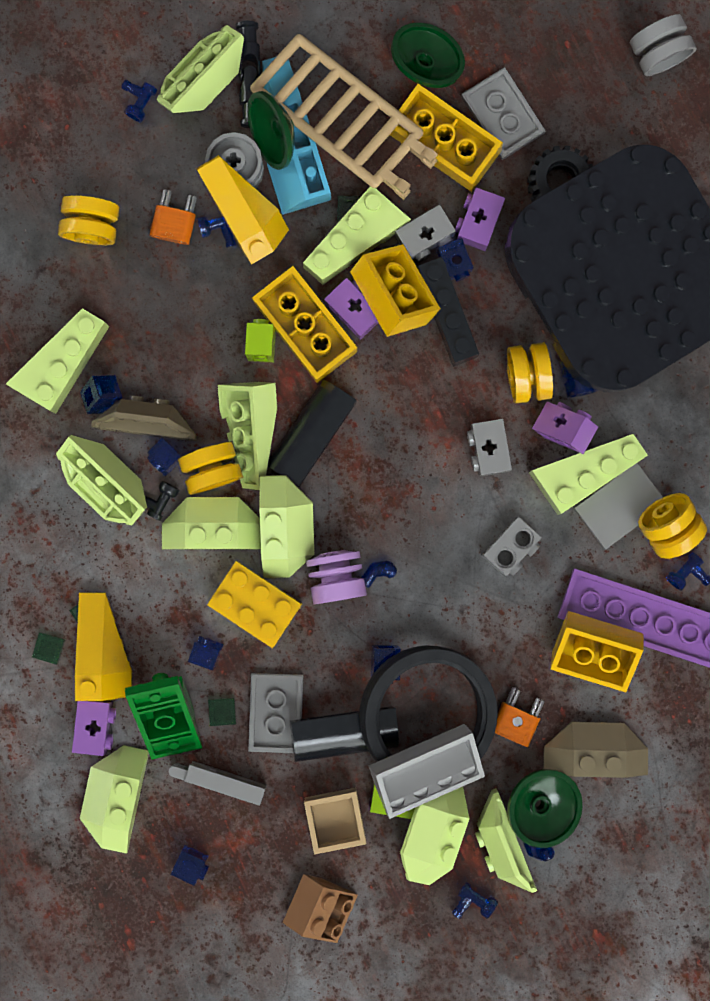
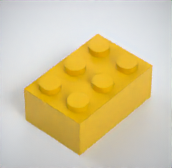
[350,244,441,337]
[207,561,302,649]
[550,611,644,692]

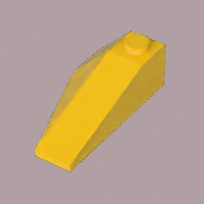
[196,155,289,265]
[75,592,132,701]

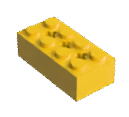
[390,84,503,192]
[252,266,357,383]

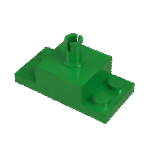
[125,673,202,760]

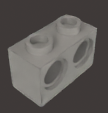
[481,517,542,576]

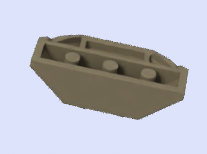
[91,396,198,442]
[543,722,648,778]

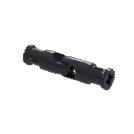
[236,20,261,128]

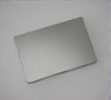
[461,67,546,160]
[573,463,663,550]
[248,673,303,753]

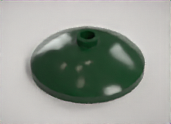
[391,23,465,88]
[247,91,295,170]
[507,769,583,848]

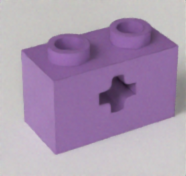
[455,187,505,251]
[324,278,379,340]
[532,402,598,454]
[72,700,116,756]

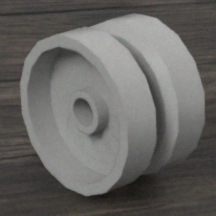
[629,14,697,76]
[205,132,264,188]

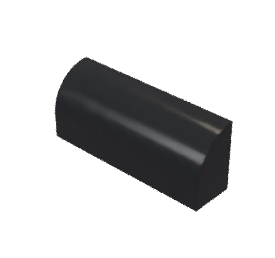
[268,380,357,487]
[289,706,399,762]

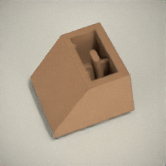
[283,874,358,943]

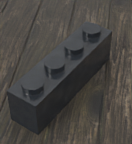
[417,257,479,367]

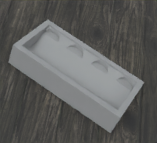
[369,724,485,819]

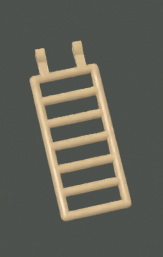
[250,34,438,200]

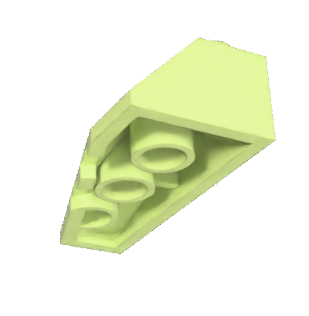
[218,382,277,490]

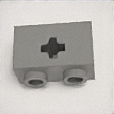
[395,205,456,262]
[467,419,512,477]

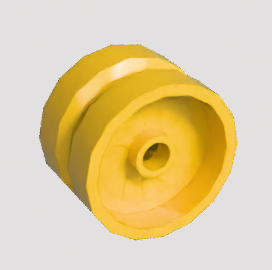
[58,195,120,245]
[507,342,553,404]
[178,442,243,495]
[638,493,707,559]

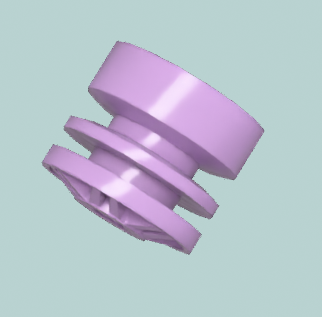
[306,550,367,605]

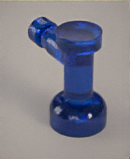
[122,80,158,123]
[197,217,236,248]
[666,552,710,591]
[452,882,499,919]

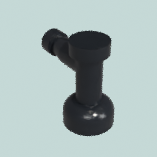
[145,481,180,521]

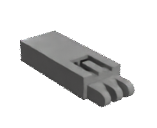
[168,761,267,806]

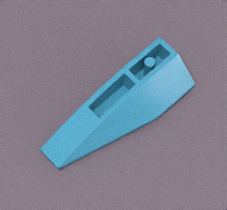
[262,57,331,215]

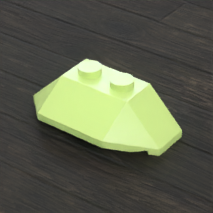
[157,25,244,113]
[56,435,147,526]
[259,475,315,578]
[162,497,261,549]
[80,745,149,853]
[400,786,469,885]
[475,789,537,893]

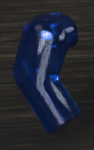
[361,560,397,588]
[523,842,555,862]

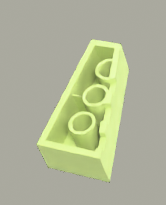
[303,186,411,285]
[6,308,109,414]
[529,434,648,515]

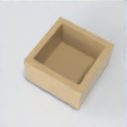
[304,788,366,855]

